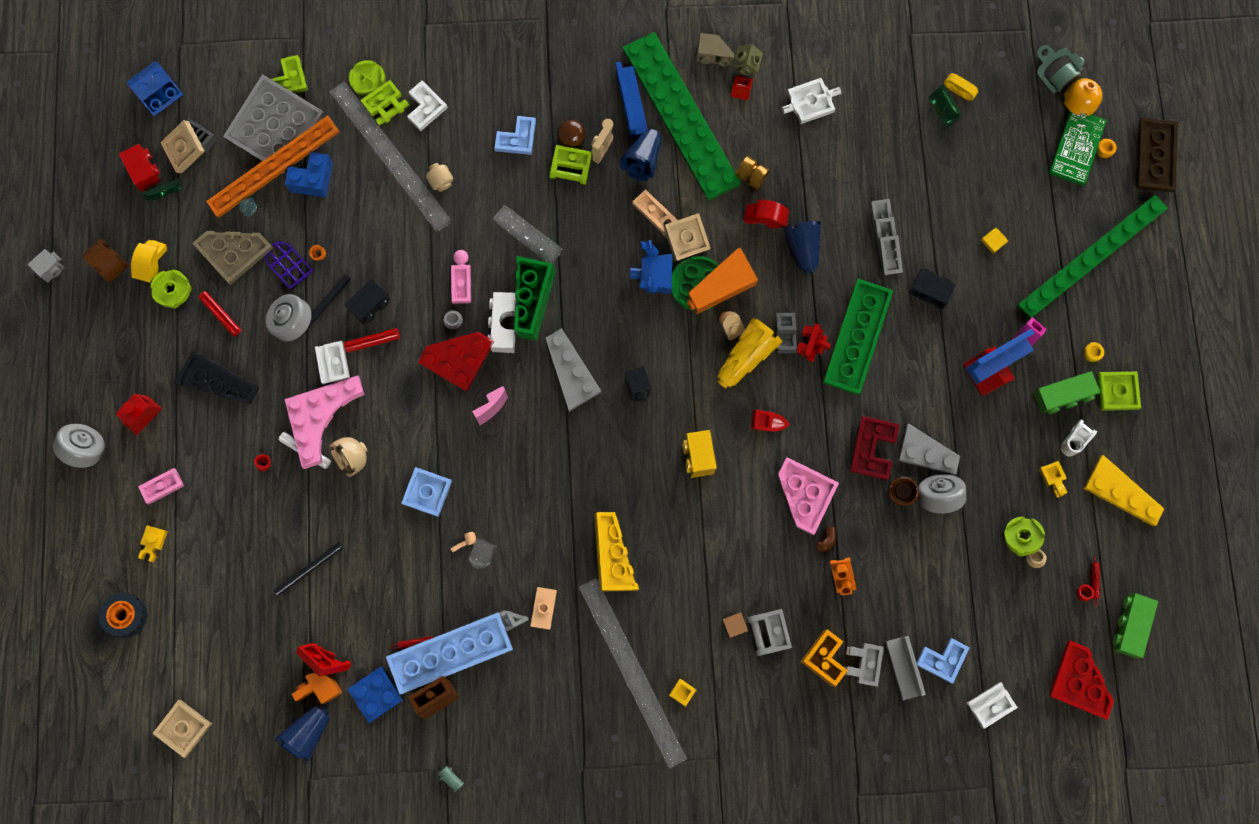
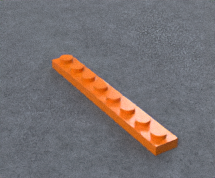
[206,115,340,217]

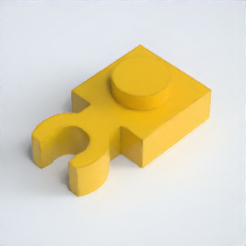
[139,525,168,562]

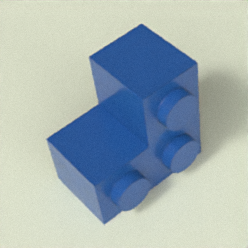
[285,152,333,197]

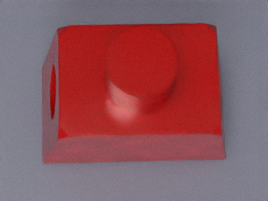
[116,394,162,436]

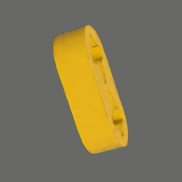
[944,73,978,101]

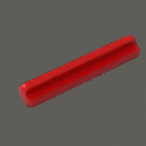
[198,291,241,337]
[344,328,400,352]

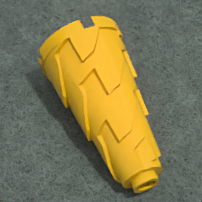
[717,318,782,389]

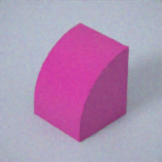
[1013,317,1047,346]

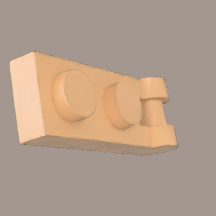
[632,189,677,238]

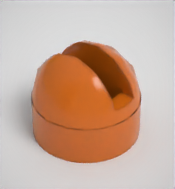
[309,245,326,261]

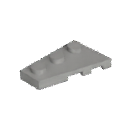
[898,423,960,475]

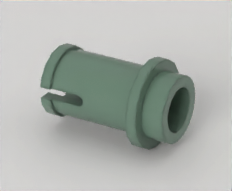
[438,766,464,793]

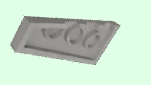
[546,328,601,412]

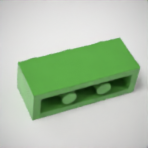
[1033,371,1100,414]
[1113,593,1158,658]

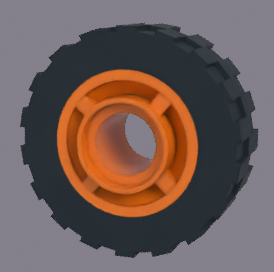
[98,593,148,639]

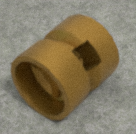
[735,156,770,190]

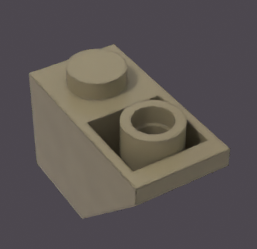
[697,33,734,66]

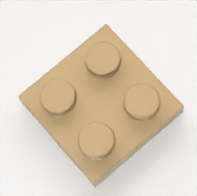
[161,120,205,174]
[663,213,711,261]
[153,700,212,758]

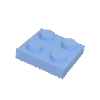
[401,467,452,517]

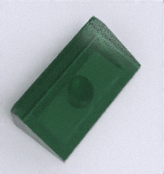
[928,84,962,127]
[141,177,184,202]

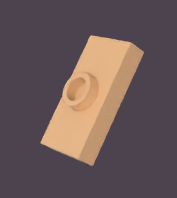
[531,587,557,630]

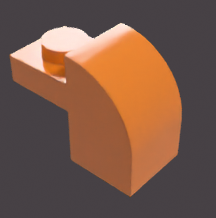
[292,673,343,704]

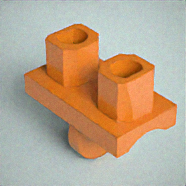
[830,557,857,596]

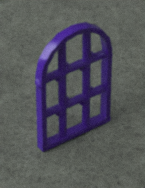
[265,242,313,290]

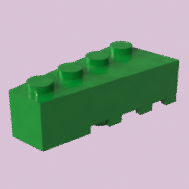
[514,256,556,341]

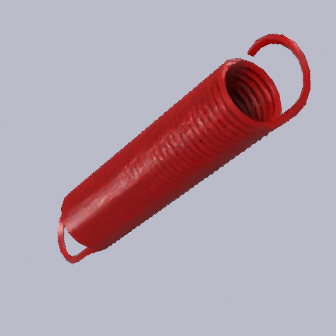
[1091,556,1100,606]
[390,636,433,650]

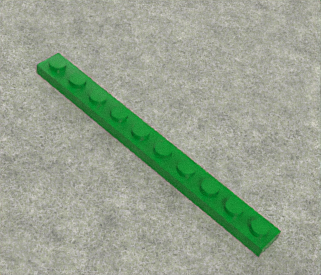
[1017,195,1168,320]

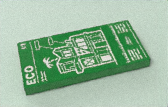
[1048,111,1107,186]

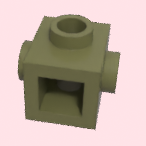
[733,44,763,75]

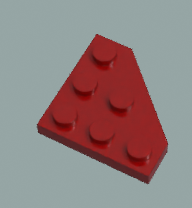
[418,332,494,391]
[1049,640,1114,720]

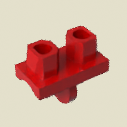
[797,324,831,362]

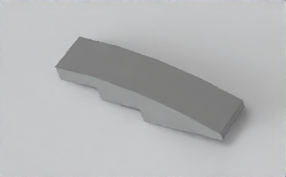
[870,199,903,275]

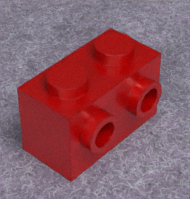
[119,144,161,191]

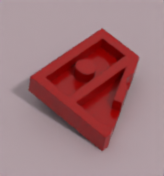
[296,643,351,677]

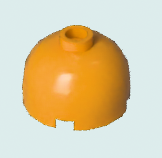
[1063,78,1102,116]

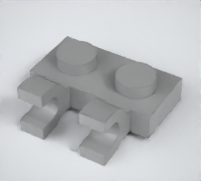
[844,643,884,687]

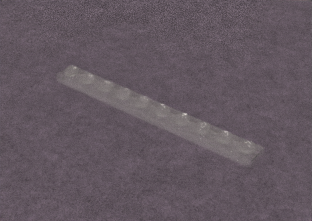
[329,81,452,232]
[579,579,687,769]

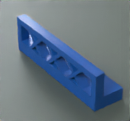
[616,62,647,139]
[966,329,1035,384]

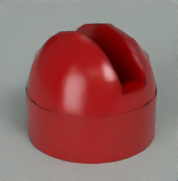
[254,454,271,471]
[1076,584,1094,601]

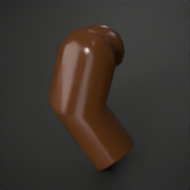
[816,527,836,553]

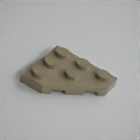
[192,231,273,285]

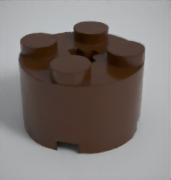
[81,238,130,283]

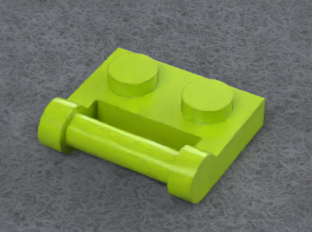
[550,145,592,185]

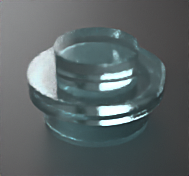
[239,198,257,217]

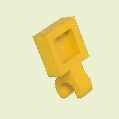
[1039,461,1067,498]

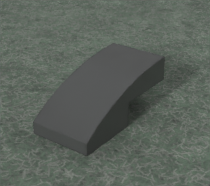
[776,313,797,353]

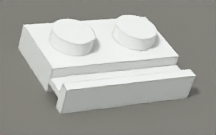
[315,341,350,385]
[967,682,1017,729]

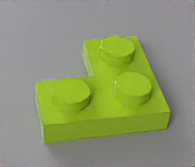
[271,55,308,94]

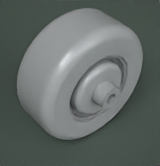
[265,294,311,341]
[53,424,105,468]
[918,474,967,514]

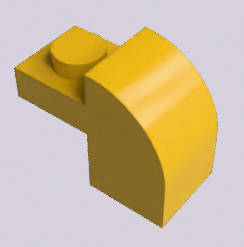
[131,240,167,283]

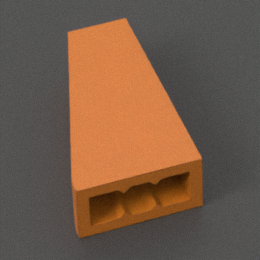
[687,248,758,314]

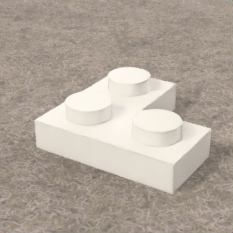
[407,81,448,131]

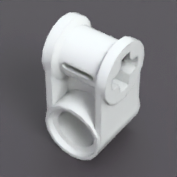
[1061,419,1097,457]

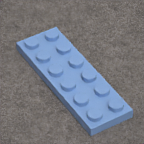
[386,612,513,694]

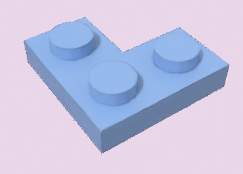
[495,116,536,155]
[916,638,970,683]

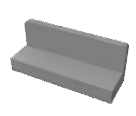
[885,636,926,700]

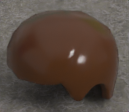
[558,120,586,148]
[889,477,919,507]

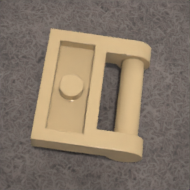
[591,119,613,164]

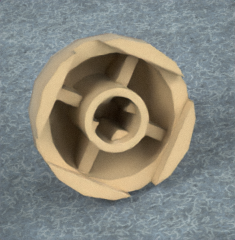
[330,437,367,477]

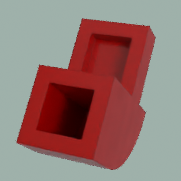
[744,200,789,229]

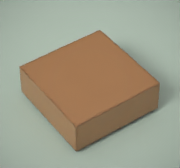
[722,612,748,638]

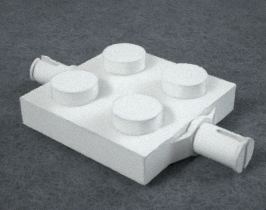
[781,78,841,124]

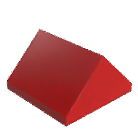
[963,346,1015,397]

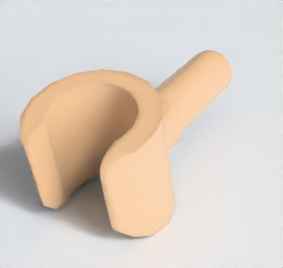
[451,532,476,552]

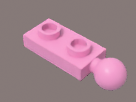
[451,250,471,304]

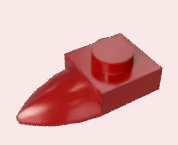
[751,410,789,432]

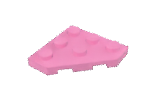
[778,457,839,535]

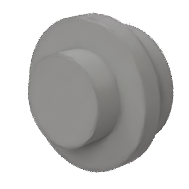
[443,311,463,329]

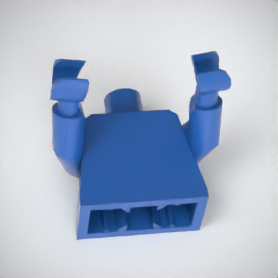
[630,240,672,294]

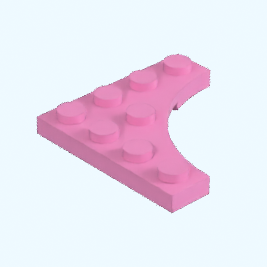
[285,376,365,469]

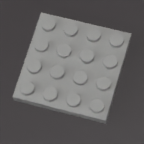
[223,74,325,175]

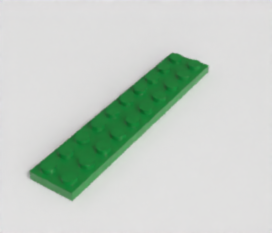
[623,32,741,201]

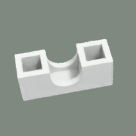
[487,292,516,353]

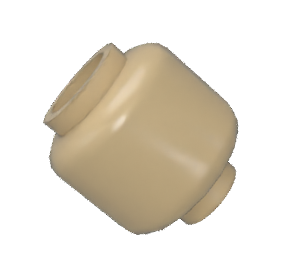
[426,163,453,192]

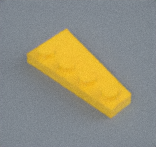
[1084,455,1164,526]
[594,512,639,591]

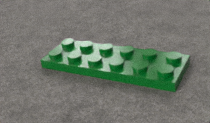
[823,279,893,396]

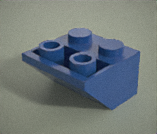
[126,61,183,116]

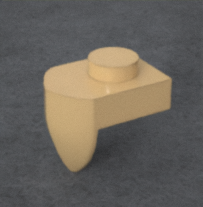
[719,311,745,341]

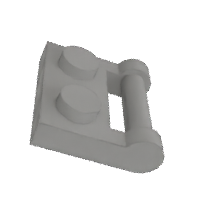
[747,609,792,656]

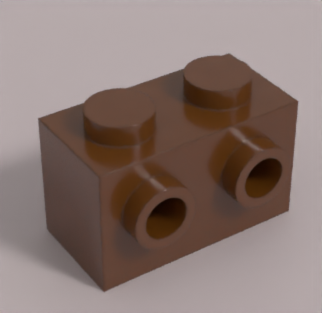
[408,676,459,720]

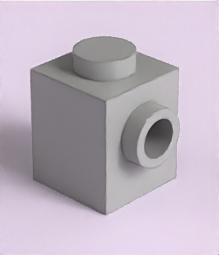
[28,249,65,282]

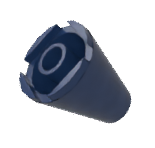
[619,129,662,181]
[783,221,821,274]
[274,705,330,765]

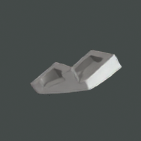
[499,610,529,632]

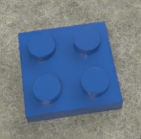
[347,666,404,723]

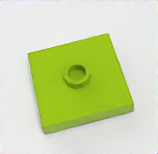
[1097,371,1141,411]

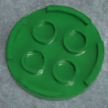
[671,256,719,311]

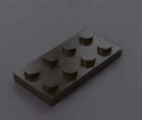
[1136,118,1178,193]

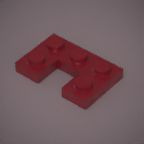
[850,416,900,481]

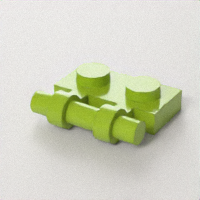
[360,80,409,126]

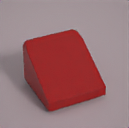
[731,76,753,100]

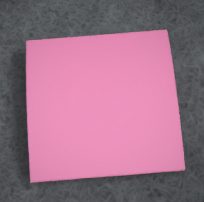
[472,386,508,425]

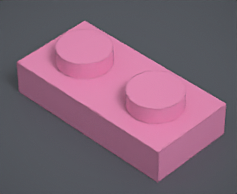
[138,468,184,504]

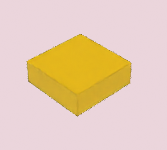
[981,228,1008,254]
[669,679,696,707]

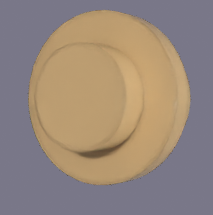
[1026,550,1047,568]

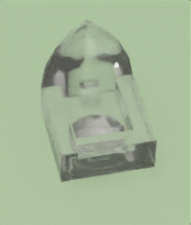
[468,538,496,569]

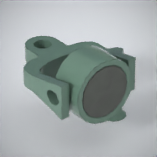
[1037,45,1084,93]

